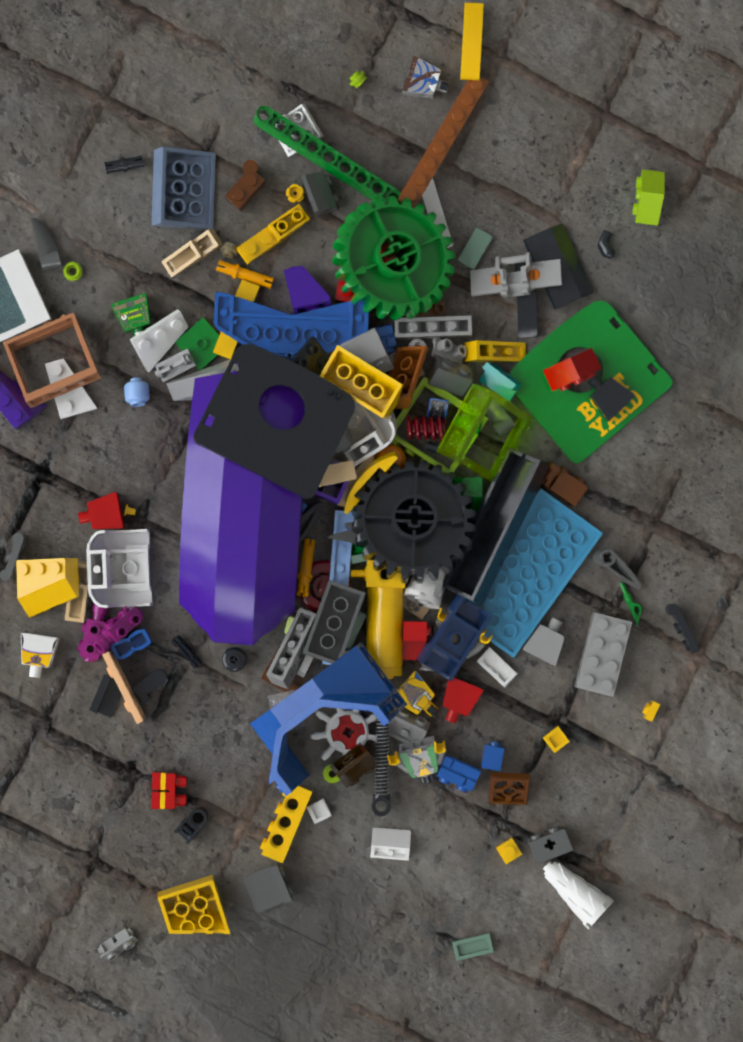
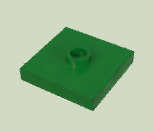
[175,317,219,370]

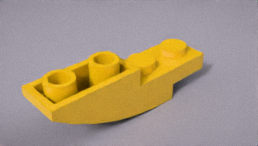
[236,204,310,265]

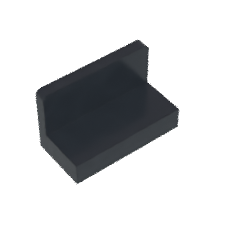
[89,674,122,718]

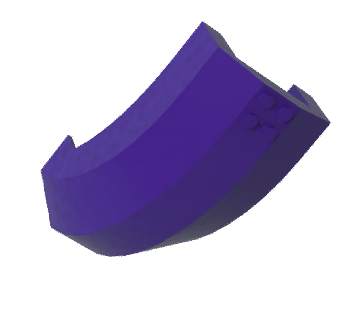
[179,372,304,645]

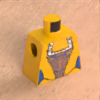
[397,671,438,716]

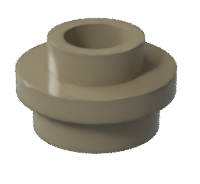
[220,242,238,259]

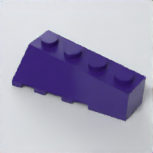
[0,371,48,430]

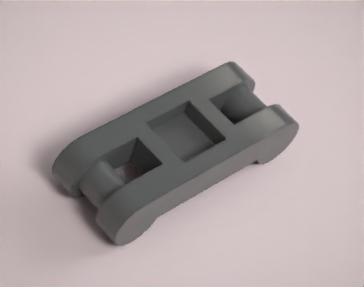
[0,533,28,581]

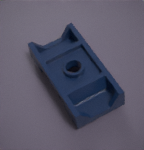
[416,594,492,681]

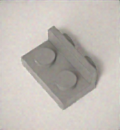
[388,708,430,743]

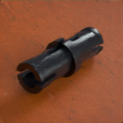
[104,155,144,174]

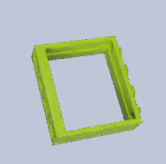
[391,377,489,476]

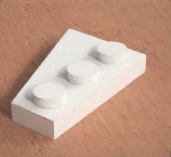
[130,309,188,372]
[45,359,98,419]

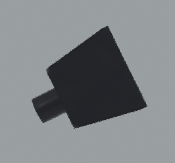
[588,375,635,422]

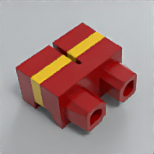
[151,771,187,809]

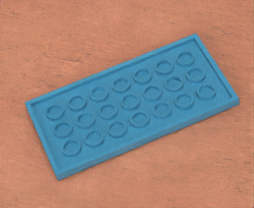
[464,489,603,658]

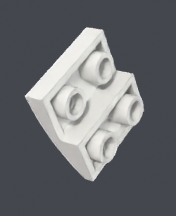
[275,104,324,157]

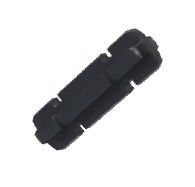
[171,635,202,668]

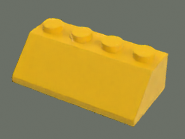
[320,345,403,419]

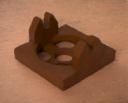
[489,772,530,805]

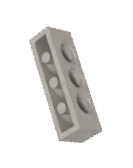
[394,316,472,340]
[266,608,317,689]

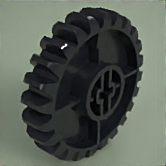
[352,460,477,584]

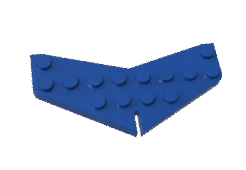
[214,292,369,357]

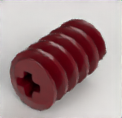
[406,415,446,441]

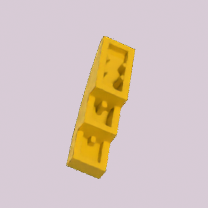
[460,3,484,81]
[213,279,260,359]

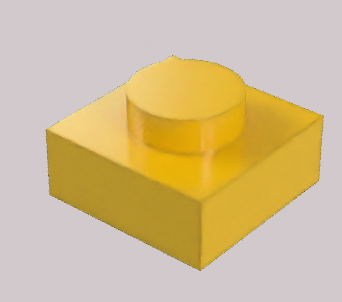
[642,700,660,722]
[542,726,570,753]
[496,837,522,864]

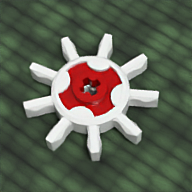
[310,708,377,761]

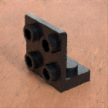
[281,336,330,376]

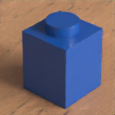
[481,741,505,771]

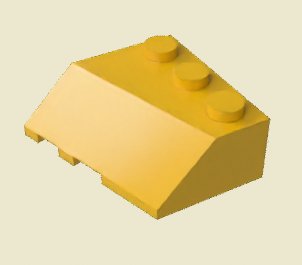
[16,558,79,618]
[157,875,231,934]

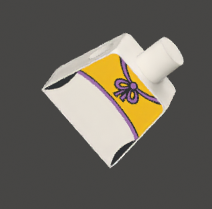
[21,633,60,678]

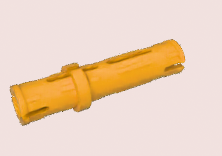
[216,259,274,289]
[296,539,316,597]

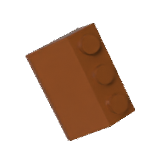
[388,346,428,409]

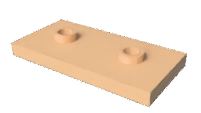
[102,651,146,724]

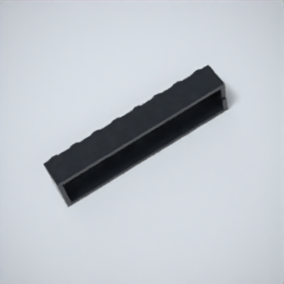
[442,447,550,606]

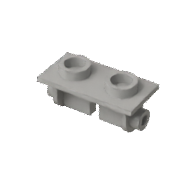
[155,348,196,382]
[97,927,139,961]

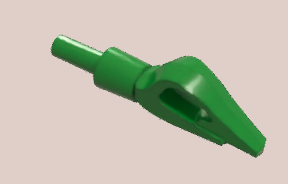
[619,582,642,626]

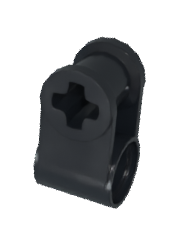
[173,807,209,844]

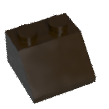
[330,742,377,788]

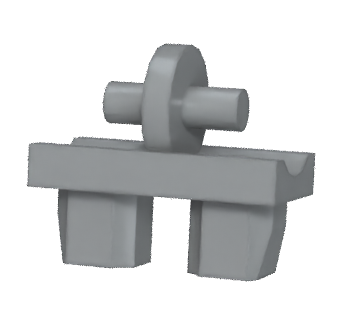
[431,337,467,365]

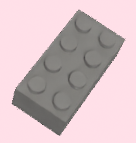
[574,612,632,697]

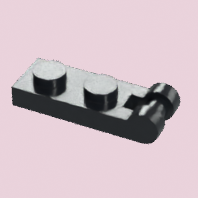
[665,604,700,653]

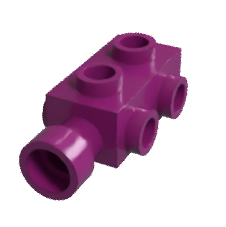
[78,603,108,663]
[93,606,144,654]

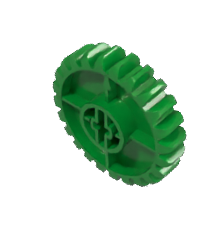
[332,196,455,321]

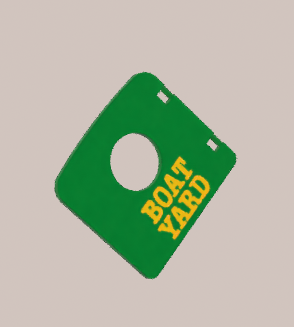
[509,301,672,464]

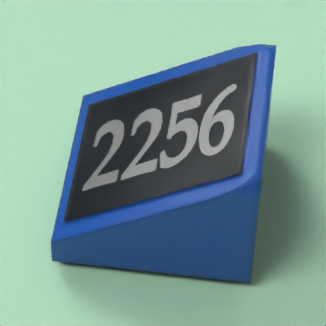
[427,397,449,420]

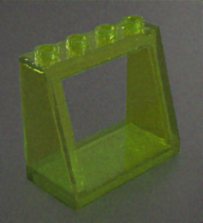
[436,383,533,483]

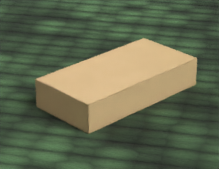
[319,460,357,487]

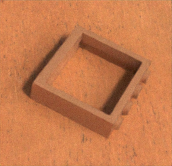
[3,312,101,408]

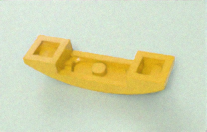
[344,451,398,514]

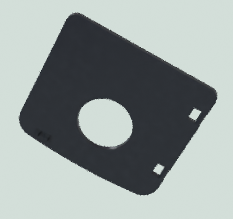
[193,344,355,499]

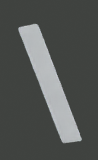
[422,178,453,248]

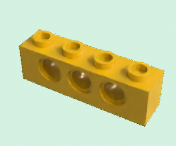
[260,785,313,863]

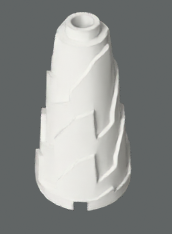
[404,569,448,609]
[543,860,614,929]

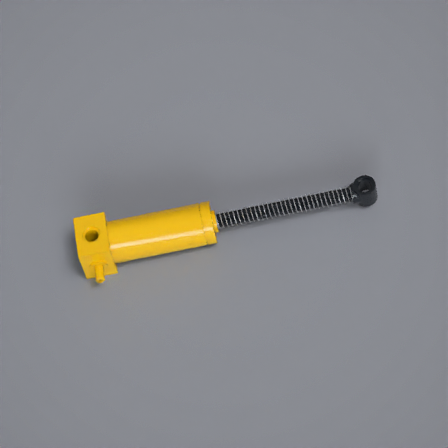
[351,560,405,816]

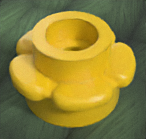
[286,184,305,203]

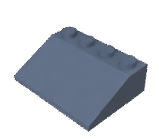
[151,147,216,229]

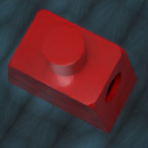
[78,492,125,529]
[442,677,483,724]

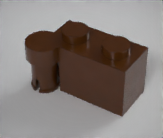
[225,160,266,212]
[542,461,588,507]

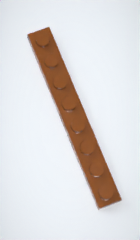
[397,76,489,208]

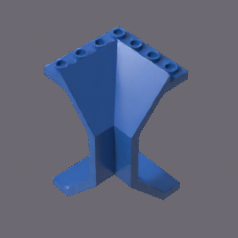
[250,642,407,796]

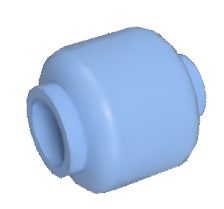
[124,378,150,407]

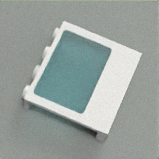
[0,249,53,342]

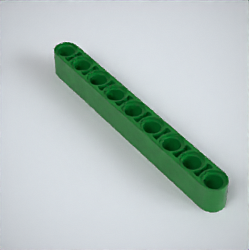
[253,106,401,204]

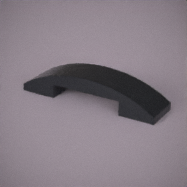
[515,261,537,338]

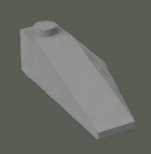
[167,359,240,401]

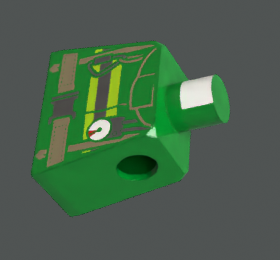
[111,293,151,336]

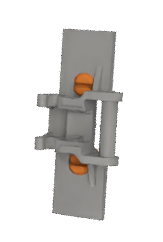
[470,252,562,298]

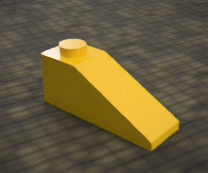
[465,340,526,362]

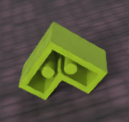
[632,169,665,226]

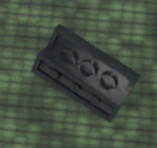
[523,223,594,310]

